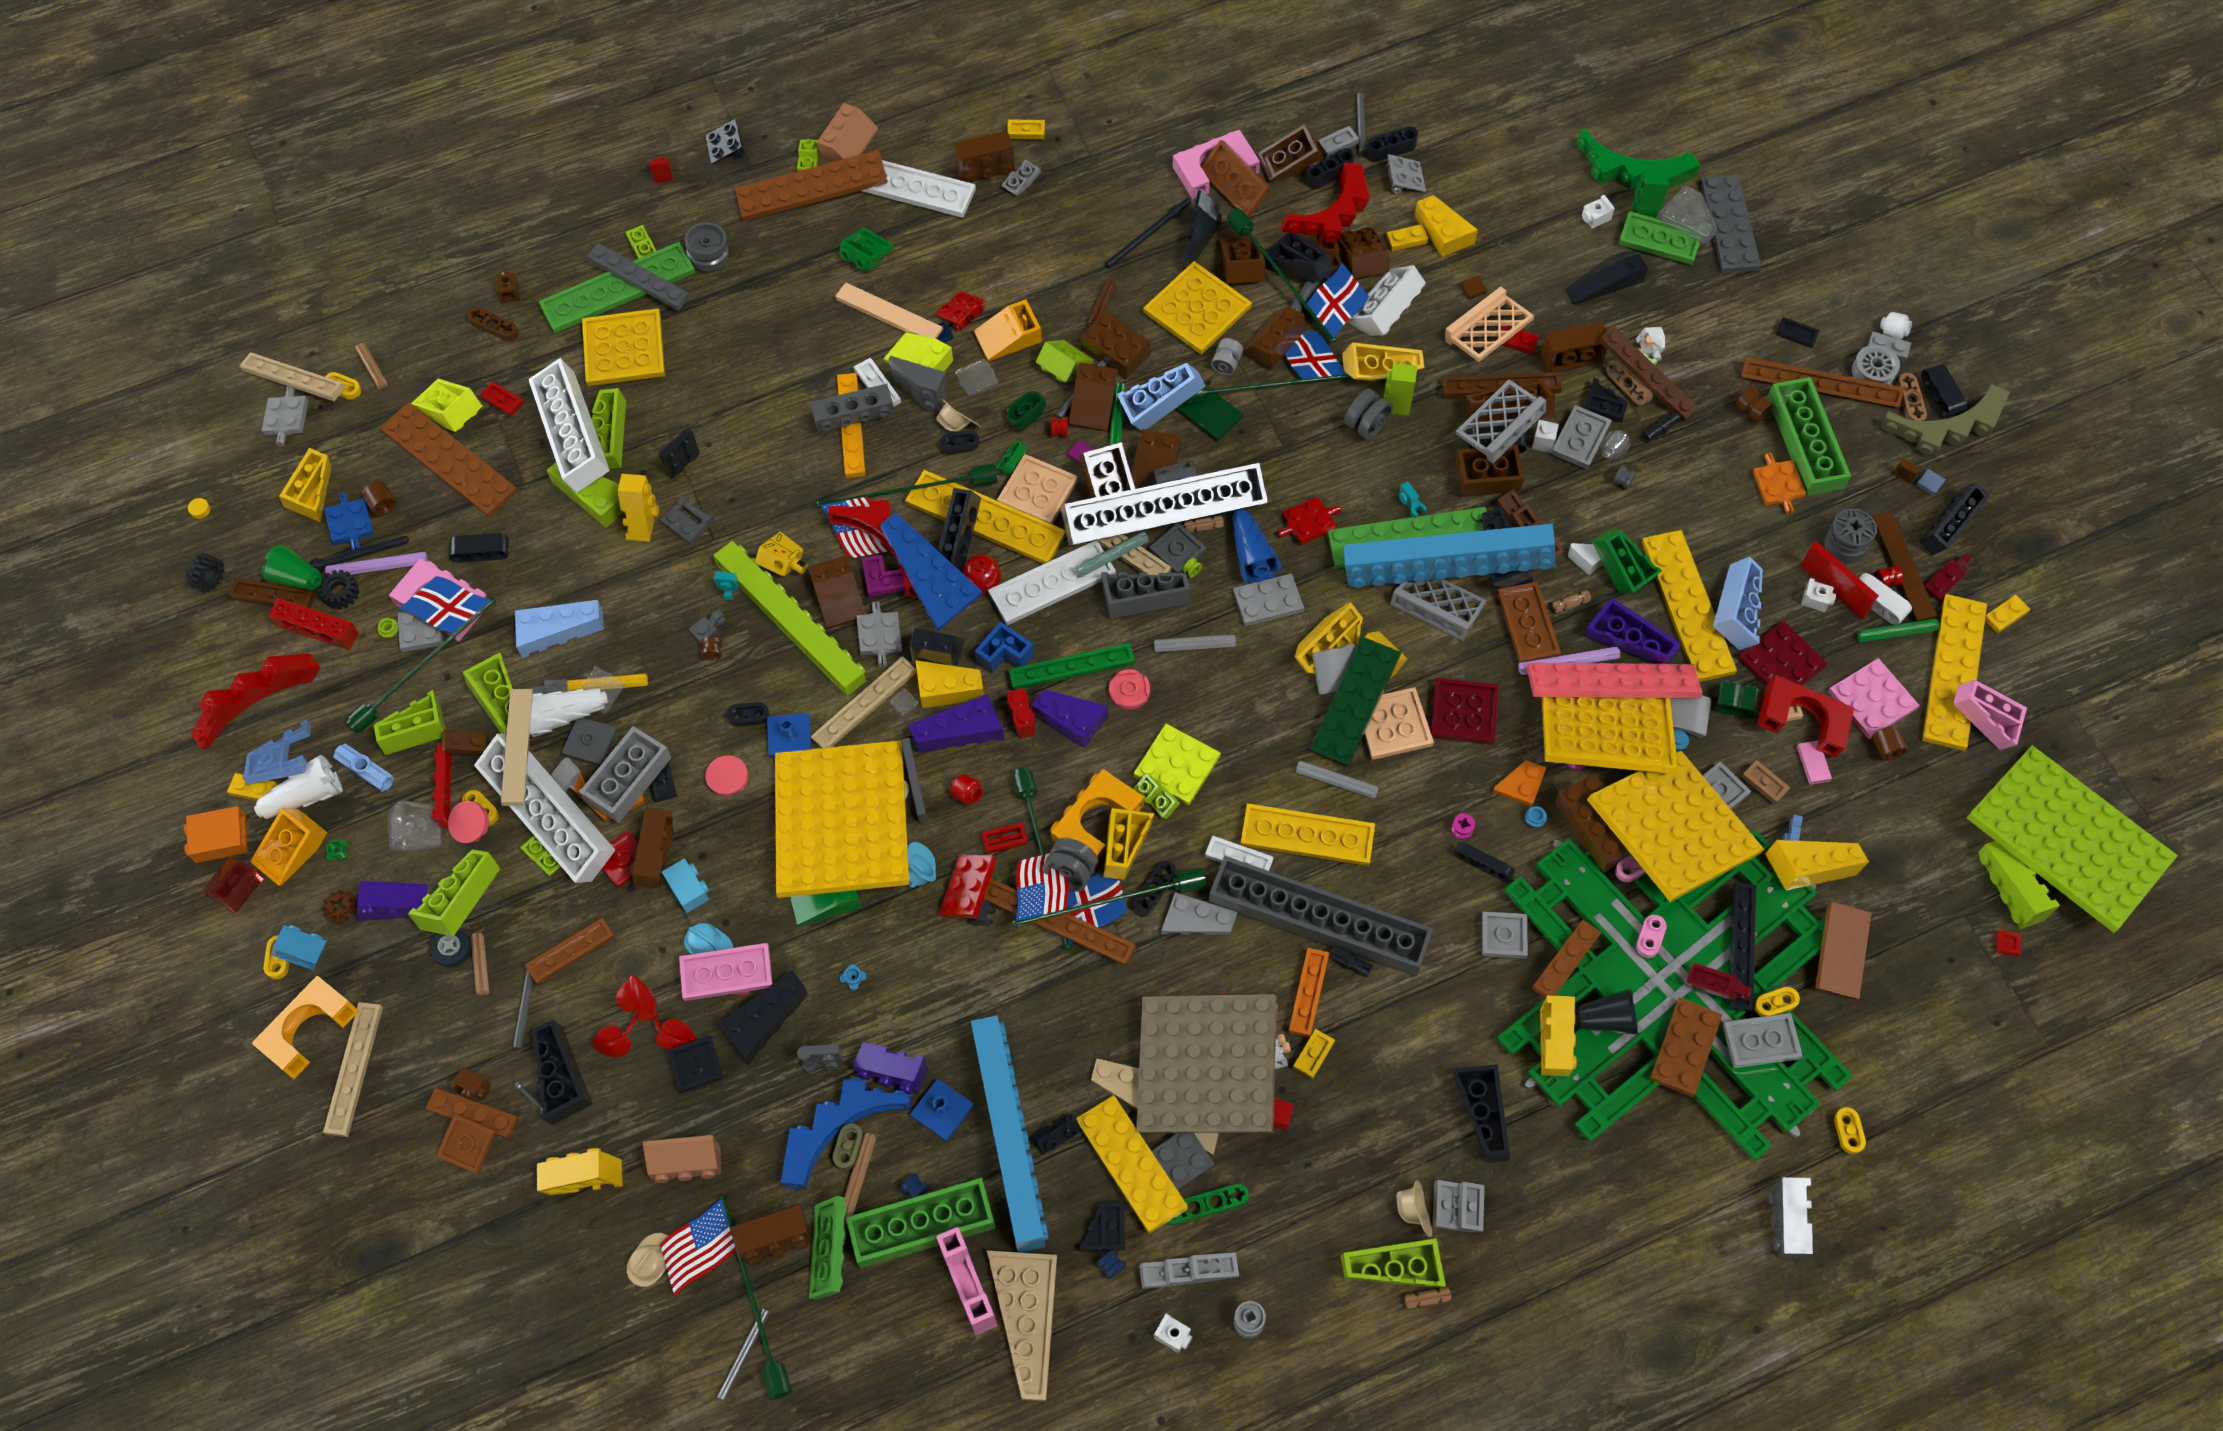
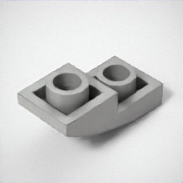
[1001,160,1041,196]
[551,757,581,793]

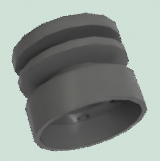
[1824,509,1877,563]

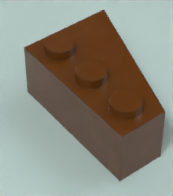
[630,807,674,889]

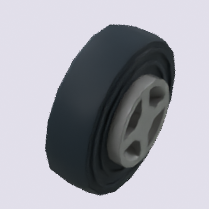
[430,929,471,967]

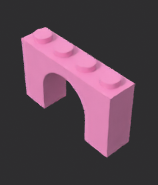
[1173,130,1260,200]
[389,559,486,642]
[936,1227,997,1336]

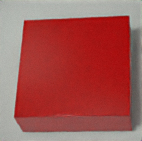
[1995,930,2022,957]

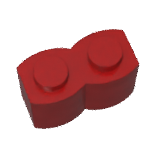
[1007,688,1036,739]

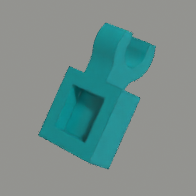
[1399,482,1427,518]
[714,571,739,601]

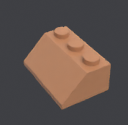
[817,103,878,162]
[643,1135,721,1183]

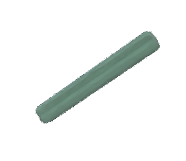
[1076,531,1148,577]

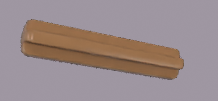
[355,343,388,390]
[470,932,489,996]

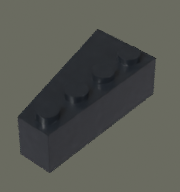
[719,970,808,1066]
[532,1019,593,1125]

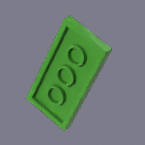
[1618,211,1703,265]
[809,1196,846,1300]

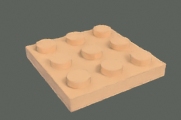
[997,454,1078,524]
[1364,687,1434,760]

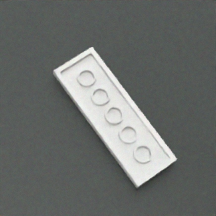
[860,160,976,218]
[988,540,1116,625]

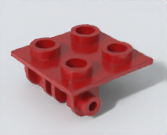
[935,291,985,331]

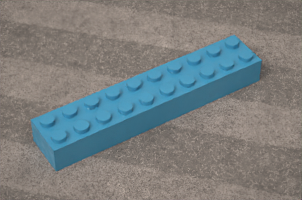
[1344,524,1556,588]
[971,1015,1049,1253]

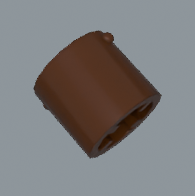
[361,481,397,516]
[1871,725,1908,761]

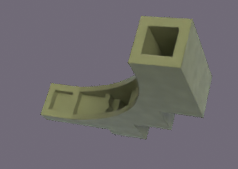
[1880,384,2010,458]

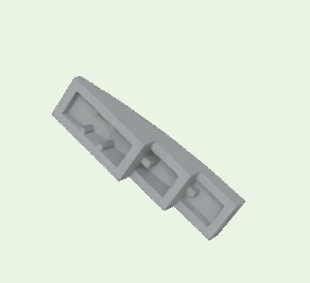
[1139,1253,1239,1289]

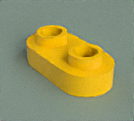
[325,372,361,400]
[462,790,499,826]
[263,935,289,980]
[1754,987,1800,1017]
[1834,1107,1866,1154]

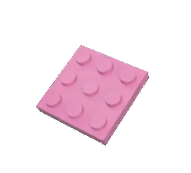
[1828,658,1920,740]

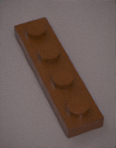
[229,578,315,608]

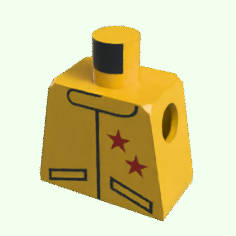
[754,532,808,576]

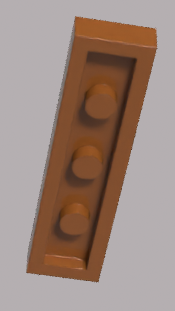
[525,918,615,985]
[1532,920,1601,998]
[425,1088,519,1140]

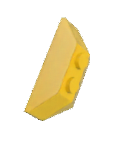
[1295,602,1363,674]

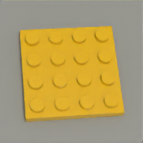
[1143,261,1252,355]
[582,308,665,386]

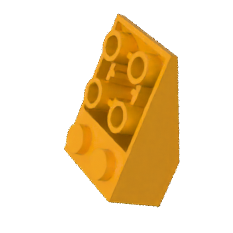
[974,300,1042,362]

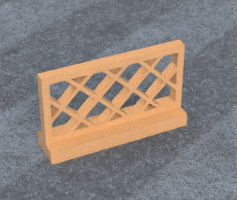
[1445,287,1534,362]

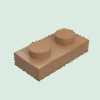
[1742,760,1790,805]

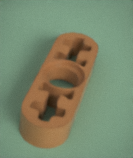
[1606,359,1653,405]
[1896,373,1927,421]

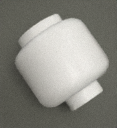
[1880,312,1912,340]

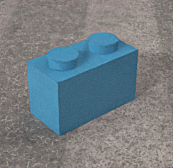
[271,925,327,971]

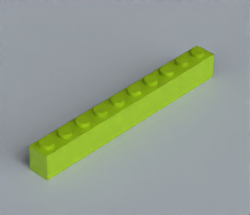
[713,541,866,697]

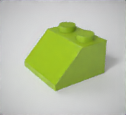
[1036,340,1093,383]

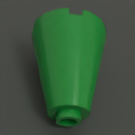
[262,545,322,590]

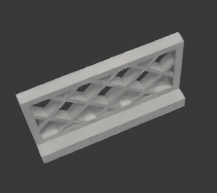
[1456,380,1546,464]
[1390,579,1487,641]

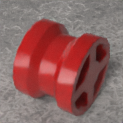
[1051,417,1068,437]

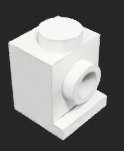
[1582,195,1615,228]
[1801,578,1836,612]
[1154,1314,1192,1353]

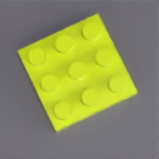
[1134,724,1221,806]

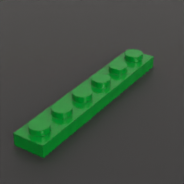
[1009,643,1135,691]

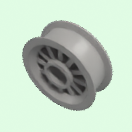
[1852,345,1900,384]

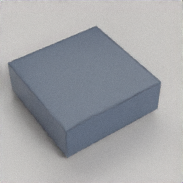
[1916,469,1946,496]

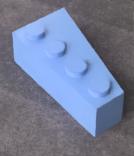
[1713,557,1763,650]

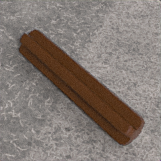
[1088,279,1115,327]

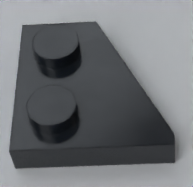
[1584,377,1628,422]
[1080,1202,1125,1252]

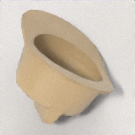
[936,399,981,432]
[1396,1180,1432,1237]
[627,1233,668,1287]

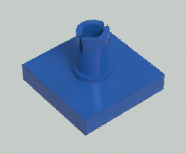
[767,713,812,758]
[910,1078,974,1142]

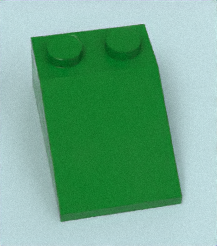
[790,890,861,926]

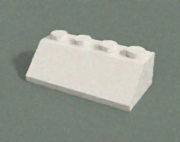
[1348,265,1426,336]

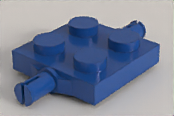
[324,492,374,551]

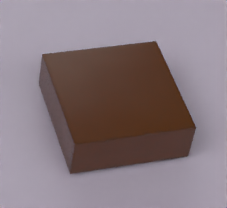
[1460,276,1487,300]
[1893,458,1920,484]

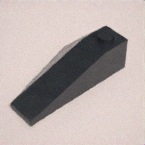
[1183,190,1222,271]
[1566,251,1648,305]
[1482,507,1533,588]

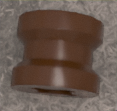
[701,637,722,661]

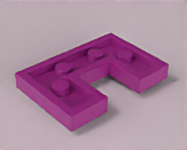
[862,555,905,597]

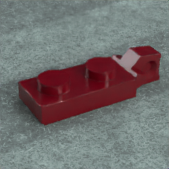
[1924,553,1972,601]
[1685,963,1752,1001]

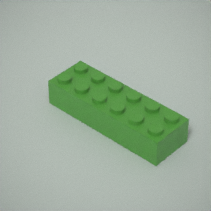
[1767,377,1851,496]
[846,1178,996,1269]

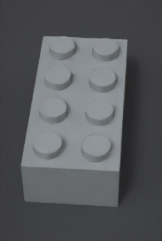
[579,726,671,823]

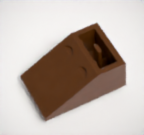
[1338,227,1390,278]

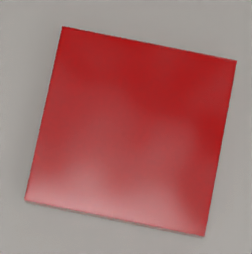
[602,830,639,888]

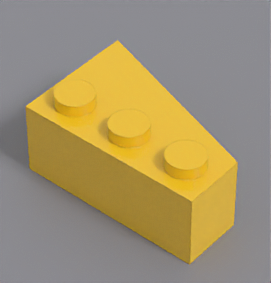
[279,448,332,522]
[618,474,659,542]
[915,660,984,708]

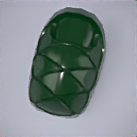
[1007,391,1047,431]

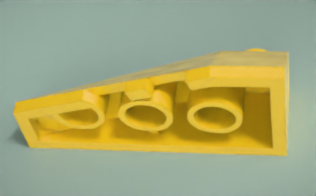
[1342,342,1424,381]

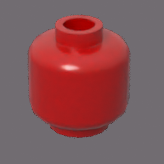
[951,774,983,805]

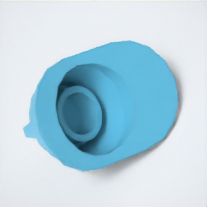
[908,842,936,888]
[684,923,733,954]

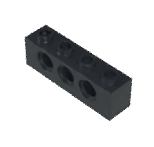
[1919,482,1990,555]
[938,488,981,572]

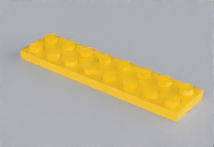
[905,470,1066,564]
[1641,530,1737,682]
[1922,594,1987,751]

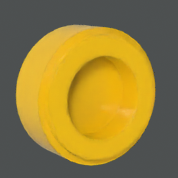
[188,498,210,519]

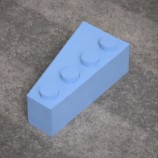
[1117,363,1206,431]
[515,600,604,658]

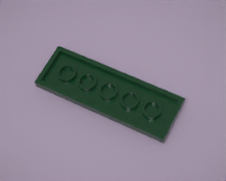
[1310,637,1401,767]

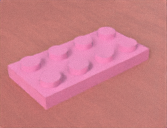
[679,943,773,1001]

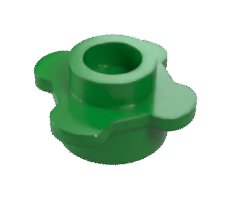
[326,840,348,862]

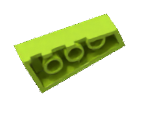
[591,388,626,469]
[547,462,625,528]
[463,653,513,734]
[1978,841,2060,929]
[408,849,500,937]
[1340,1239,1446,1288]

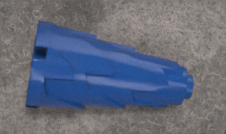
[1232,509,1281,584]

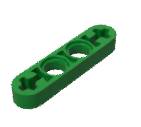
[1166,1184,1249,1226]

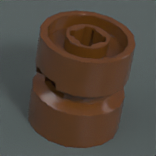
[1735,386,1774,423]

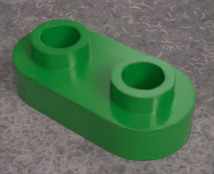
[996,440,1027,475]

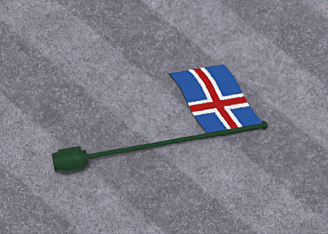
[1227,208,1369,344]
[1183,331,1352,404]
[345,576,496,733]
[1012,767,1127,951]

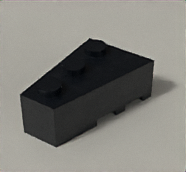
[1263,233,1333,282]

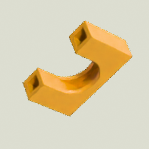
[1050,769,1144,862]
[252,976,359,1079]

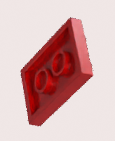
[939,855,997,918]

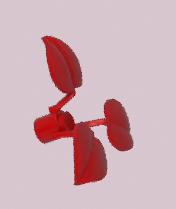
[593,974,698,1057]

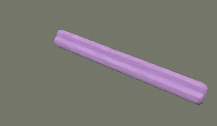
[325,552,428,575]
[1518,647,1620,675]

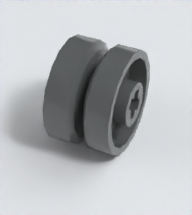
[685,222,729,272]
[1344,388,1393,440]
[1042,838,1098,892]

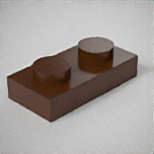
[441,729,487,755]

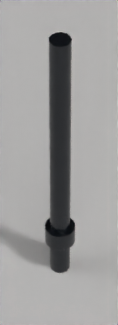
[1105,198,1192,269]

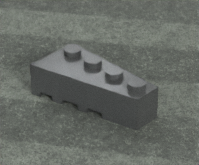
[1101,572,1191,619]

